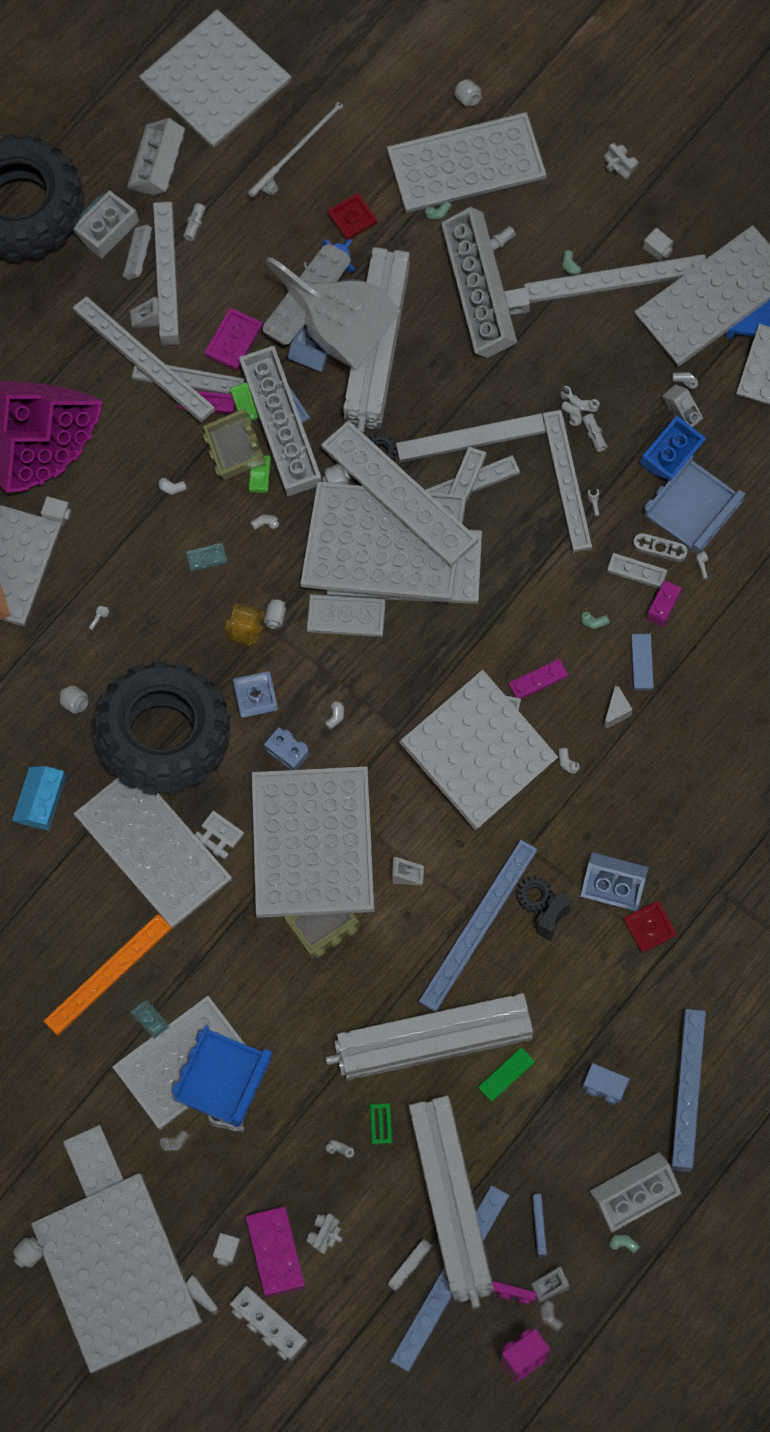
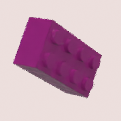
[246,1207,305,1298]
[501,1329,550,1384]

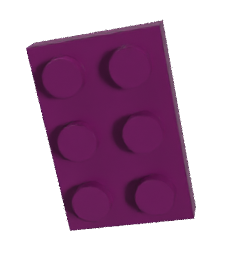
[205,308,263,371]

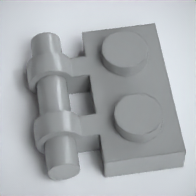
[195,811,245,860]

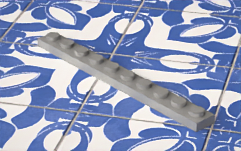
[524,254,706,303]
[73,296,215,422]

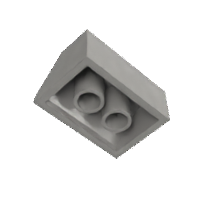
[74,191,139,258]

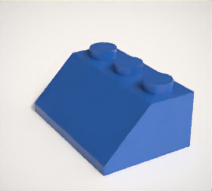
[640,416,706,480]

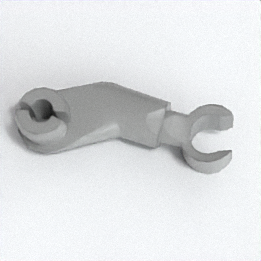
[560,386,600,412]

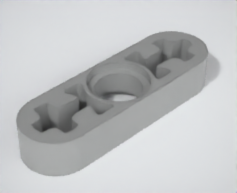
[633,533,687,562]
[388,1239,433,1291]

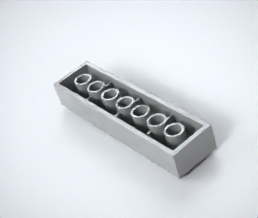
[442,207,517,358]
[239,346,322,497]

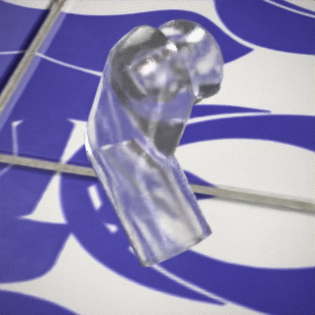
[541,1301,563,1331]

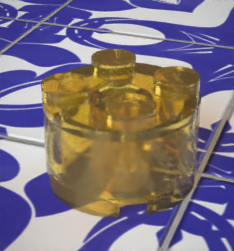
[225,603,265,647]

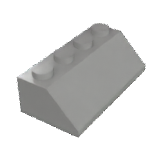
[127,118,185,195]
[590,1152,681,1232]

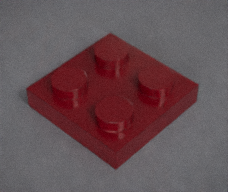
[327,193,378,240]
[623,901,677,954]

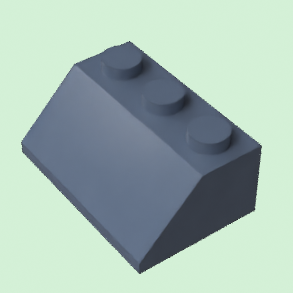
[581,853,649,911]

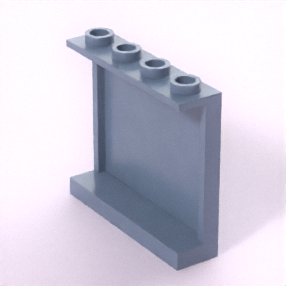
[645,455,745,554]

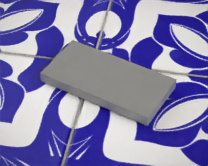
[307,594,386,637]

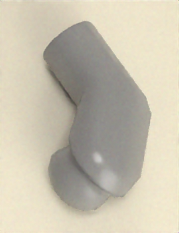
[158,478,187,495]
[250,515,279,530]
[559,748,580,773]

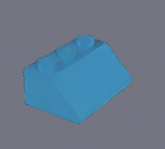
[12,766,66,831]

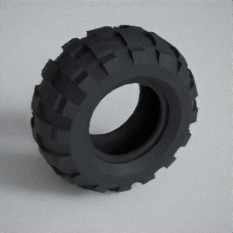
[0,134,84,262]
[93,661,231,795]

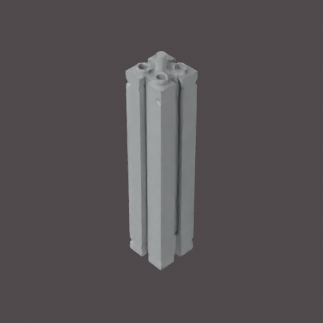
[344,247,410,433]
[326,993,533,1081]
[409,1096,494,1308]

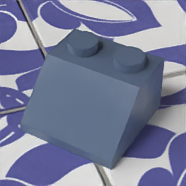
[288,324,330,372]

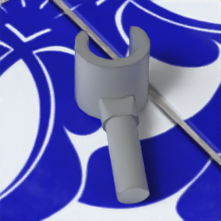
[588,489,599,516]
[695,551,708,579]
[89,606,109,630]

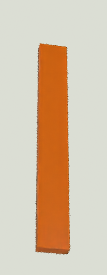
[44,914,172,1036]

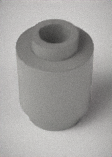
[264,600,286,629]

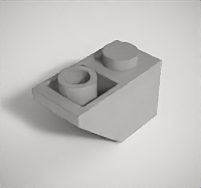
[662,385,703,427]

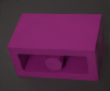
[647,580,682,628]

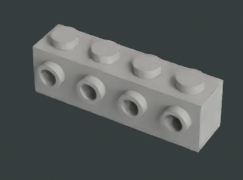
[230,1286,308,1361]

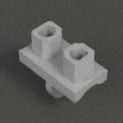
[604,143,638,179]
[307,1214,343,1254]

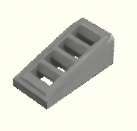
[186,1275,218,1315]

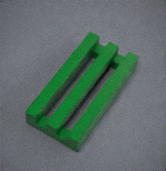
[370,1103,392,1145]

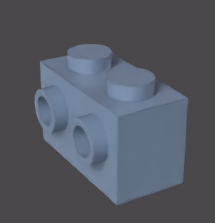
[264,728,309,770]

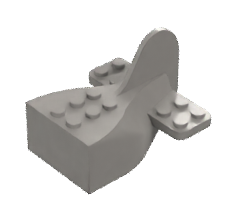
[263,244,401,370]

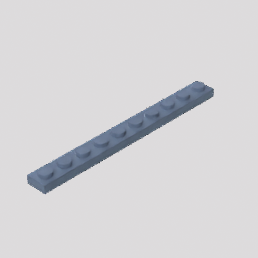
[419,840,538,1013]
[391,1186,509,1372]

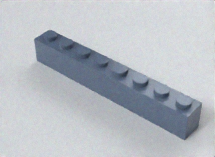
[671,1009,706,1172]

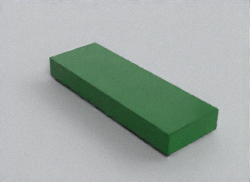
[478,1047,535,1103]

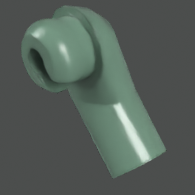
[425,201,452,220]
[562,250,581,275]
[581,612,610,629]
[609,1235,640,1254]

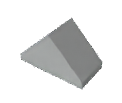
[131,297,159,328]
[604,686,633,728]
[392,857,424,885]
[532,1267,569,1302]

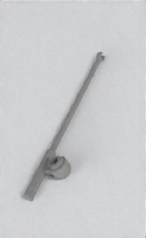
[248,102,343,197]

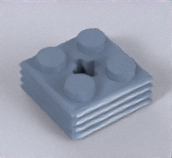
[233,671,278,718]

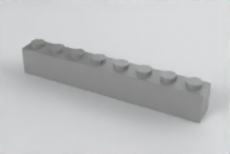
[154,202,180,345]

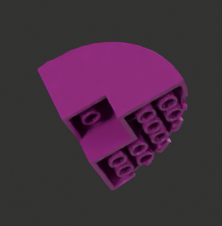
[0,381,102,492]

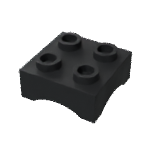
[536,891,572,942]

